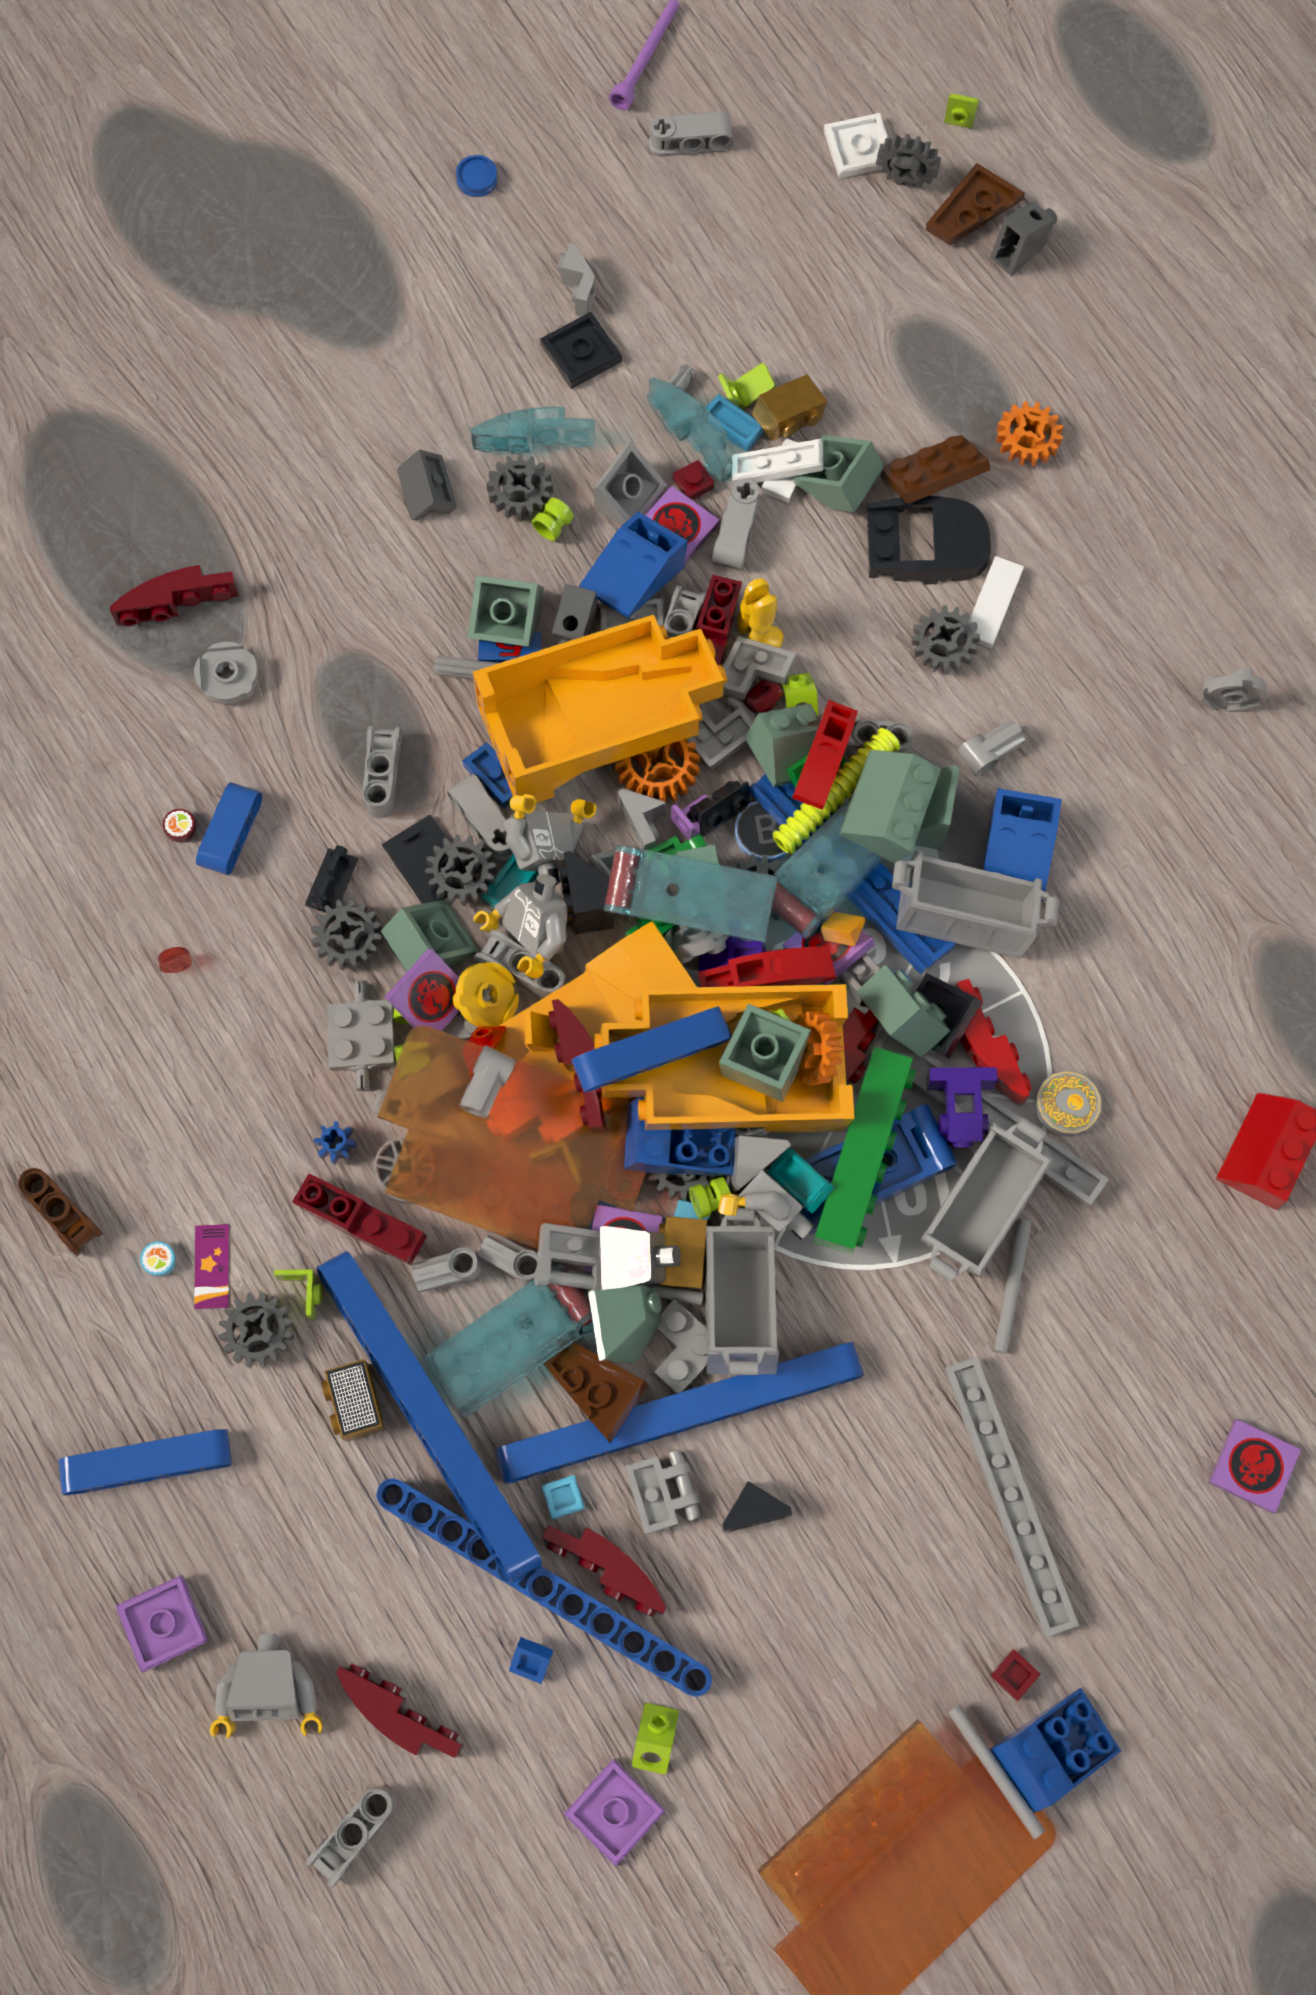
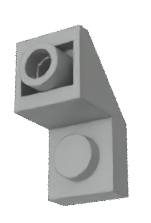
[557,243,596,317]

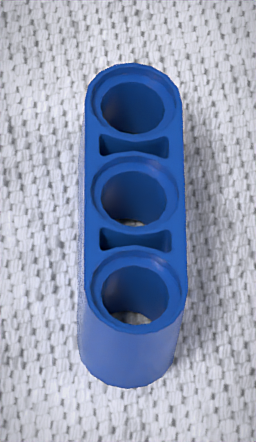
[196,782,262,876]

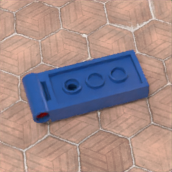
[799,1104,958,1235]

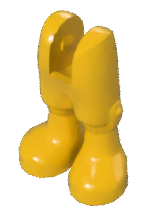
[737,578,784,648]

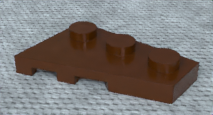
[925,163,1025,245]
[543,1336,648,1443]

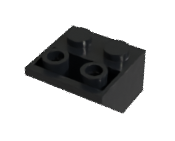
[559,851,614,934]

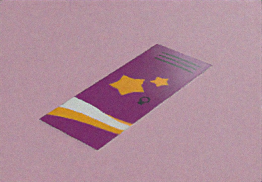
[194,1224,229,1309]

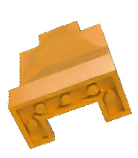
[473,614,727,803]
[469,921,697,1145]
[594,984,854,1132]

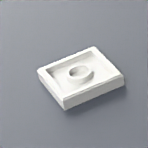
[824,113,888,179]

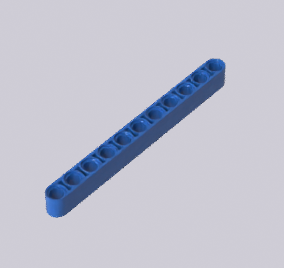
[316,1251,542,1583]
[494,1342,864,1484]
[376,1478,712,1697]

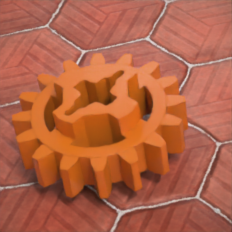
[996,401,1063,467]
[792,1011,844,1085]

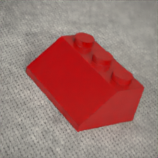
[1216,1093,1316,1210]

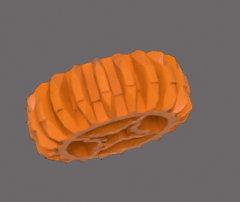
[615,738,700,803]

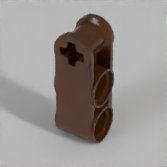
[18,1168,103,1257]

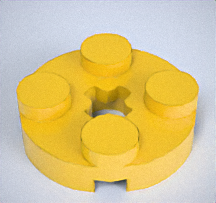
[453,962,519,1028]

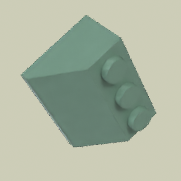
[839,750,941,863]

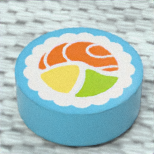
[140,1241,176,1277]

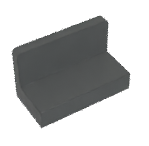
[397,449,457,521]

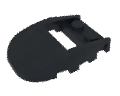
[866,495,991,585]

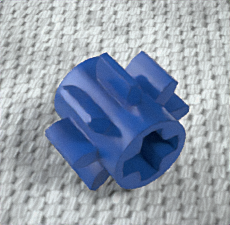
[313,1121,357,1165]

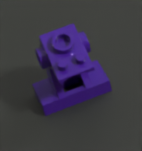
[926,1067,997,1148]

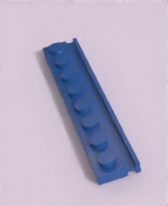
[749,774,957,975]

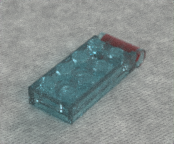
[756,795,885,939]
[603,845,778,943]
[423,1265,594,1418]

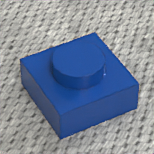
[509,1637,554,1684]

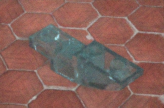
[647,377,733,483]
[471,407,595,455]

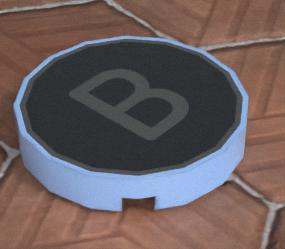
[735,801,789,862]

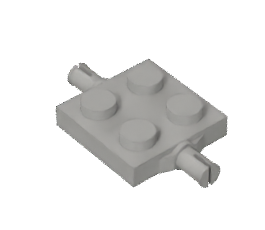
[327,980,396,1091]

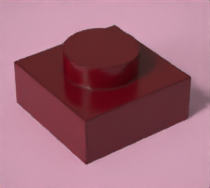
[672,459,714,500]
[742,679,785,713]
[989,1649,1041,1701]

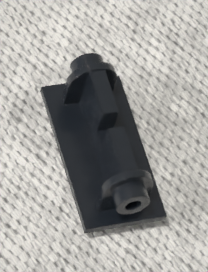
[687,780,750,837]
[305,845,359,913]

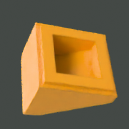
[821,912,865,946]
[524,1011,556,1052]

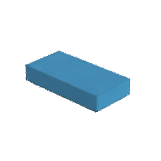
[700,393,765,452]

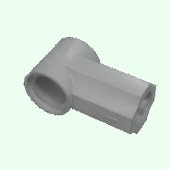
[958,719,1026,777]
[459,1045,516,1118]
[477,1231,538,1286]
[411,1247,482,1293]

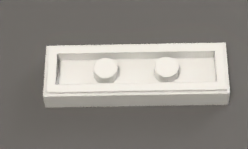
[732,439,823,483]
[965,556,1024,649]

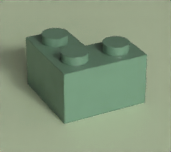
[856,964,951,1058]

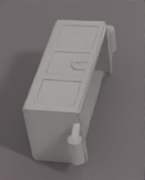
[892,850,1059,958]
[920,1118,1053,1282]
[705,1208,779,1375]

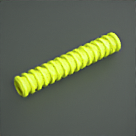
[772,728,900,854]

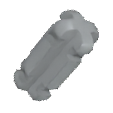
[664,364,695,400]

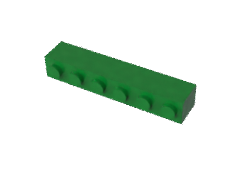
[813,1046,916,1255]

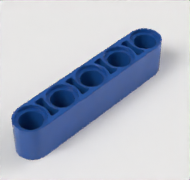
[571,1006,732,1093]
[58,1429,232,1495]

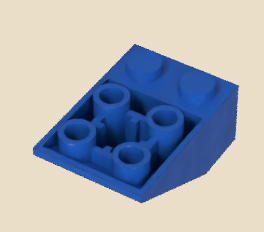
[579,511,688,619]
[982,788,1062,902]
[624,1097,736,1176]
[990,1688,1121,1813]

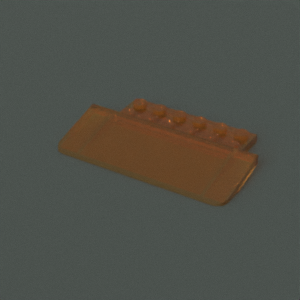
[377,1025,646,1249]
[757,1719,1056,1995]

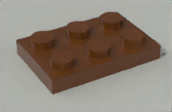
[881,435,990,504]

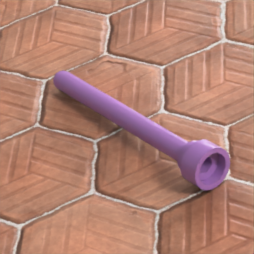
[609,0,679,110]

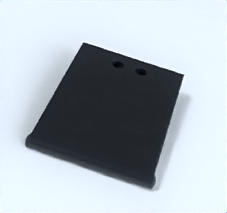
[381,815,476,904]

